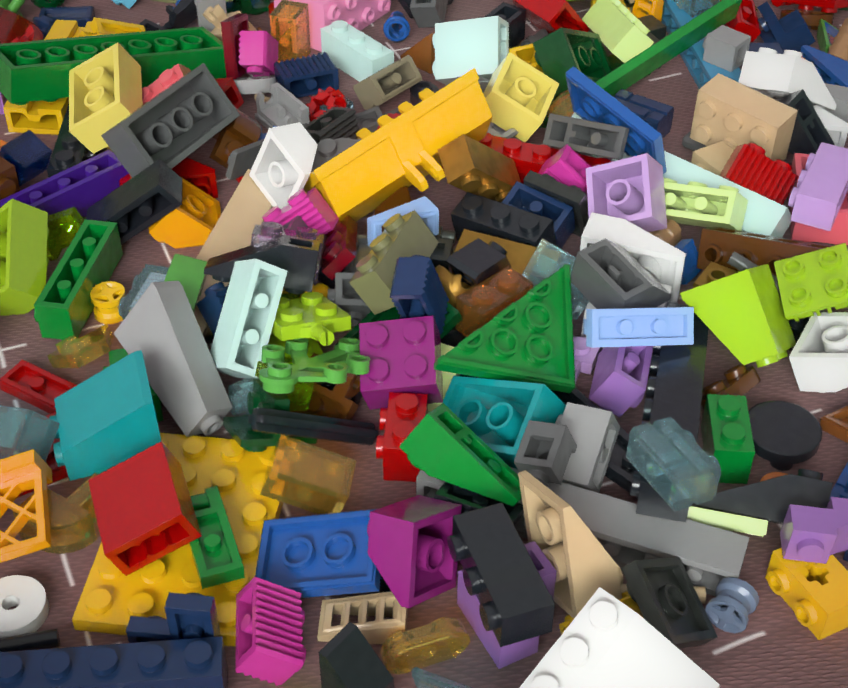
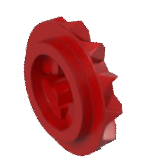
[305,86,347,122]

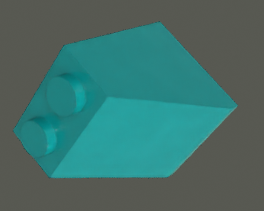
[49,350,162,481]

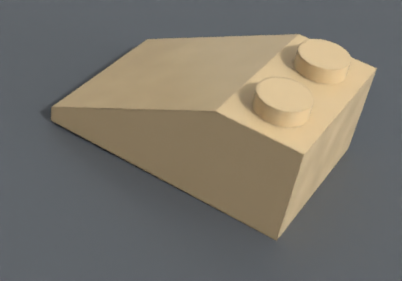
[518,470,623,618]

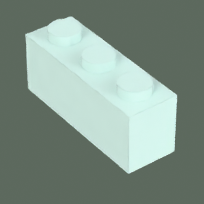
[320,20,394,82]
[210,259,288,379]

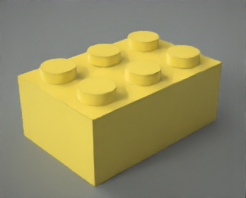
[69,42,143,154]

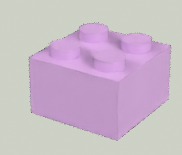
[586,153,667,232]

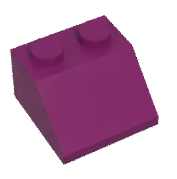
[367,495,462,609]

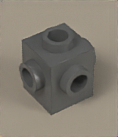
[327,273,371,327]

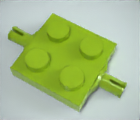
[271,292,351,346]

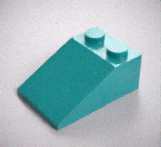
[442,376,566,469]

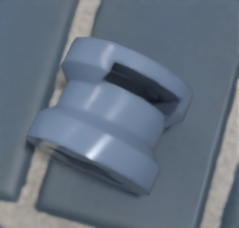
[705,577,760,633]

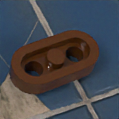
[780,10,834,30]
[701,364,761,409]

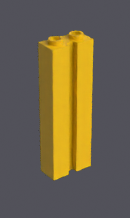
[3,20,93,135]

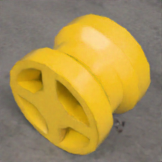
[90,281,129,324]

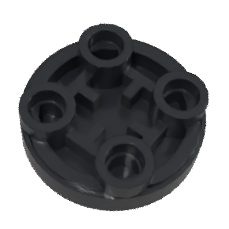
[749,400,822,471]

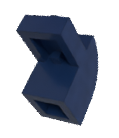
[757,1,816,53]

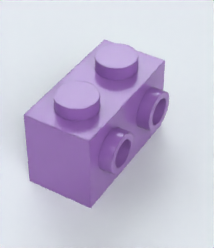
[588,346,653,418]

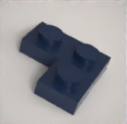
[126,592,221,643]

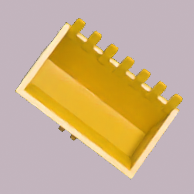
[303,68,493,222]

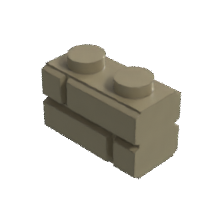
[353,55,422,110]

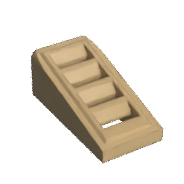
[317,591,408,645]

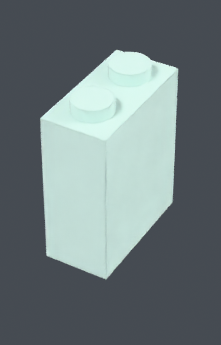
[432,16,509,85]

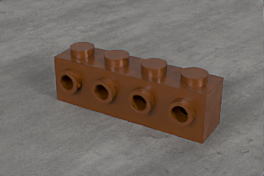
[697,227,831,277]

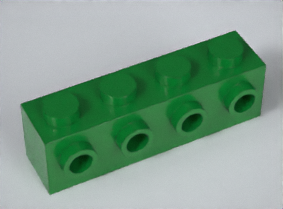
[34,219,123,341]

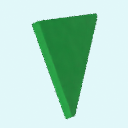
[434,264,576,393]

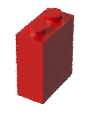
[512,0,590,35]
[88,441,202,576]

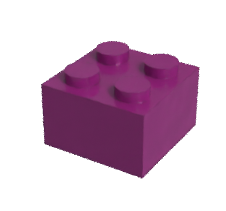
[359,315,443,410]

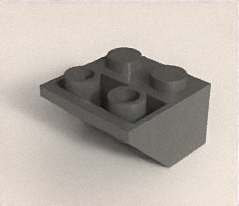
[571,238,672,309]

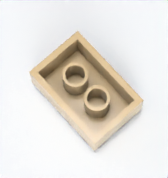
[690,73,798,161]

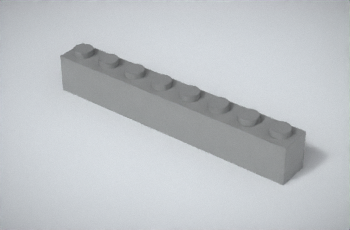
[416,467,750,596]

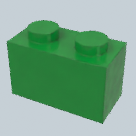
[701,394,755,484]

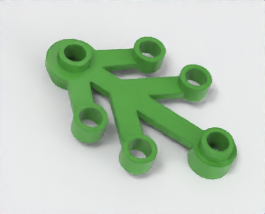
[259,338,370,394]

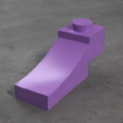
[780,497,848,564]

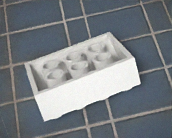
[519,587,720,688]

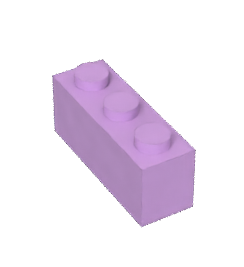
[788,142,848,231]

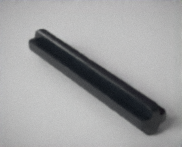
[248,407,379,446]

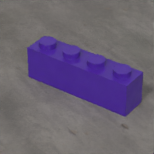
[0,150,128,234]

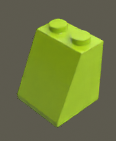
[680,264,796,368]

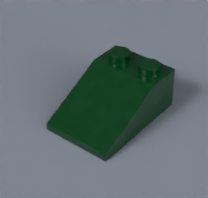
[533,27,613,98]

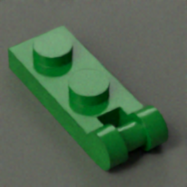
[189,485,245,589]

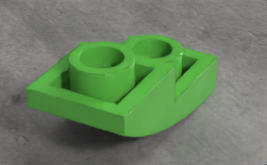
[164,253,207,313]

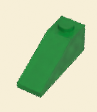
[399,403,522,506]

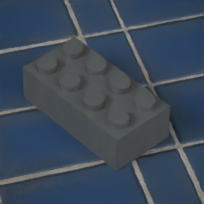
[101,63,240,178]

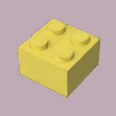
[483,52,559,142]

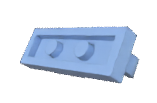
[583,307,694,348]

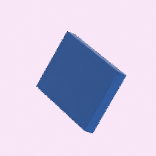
[255,509,381,598]

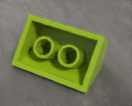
[0,199,49,316]

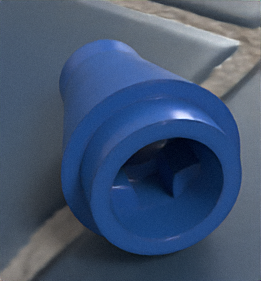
[383,11,410,42]

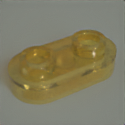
[380,617,470,675]

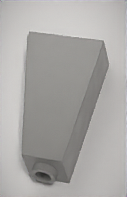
[114,281,233,437]

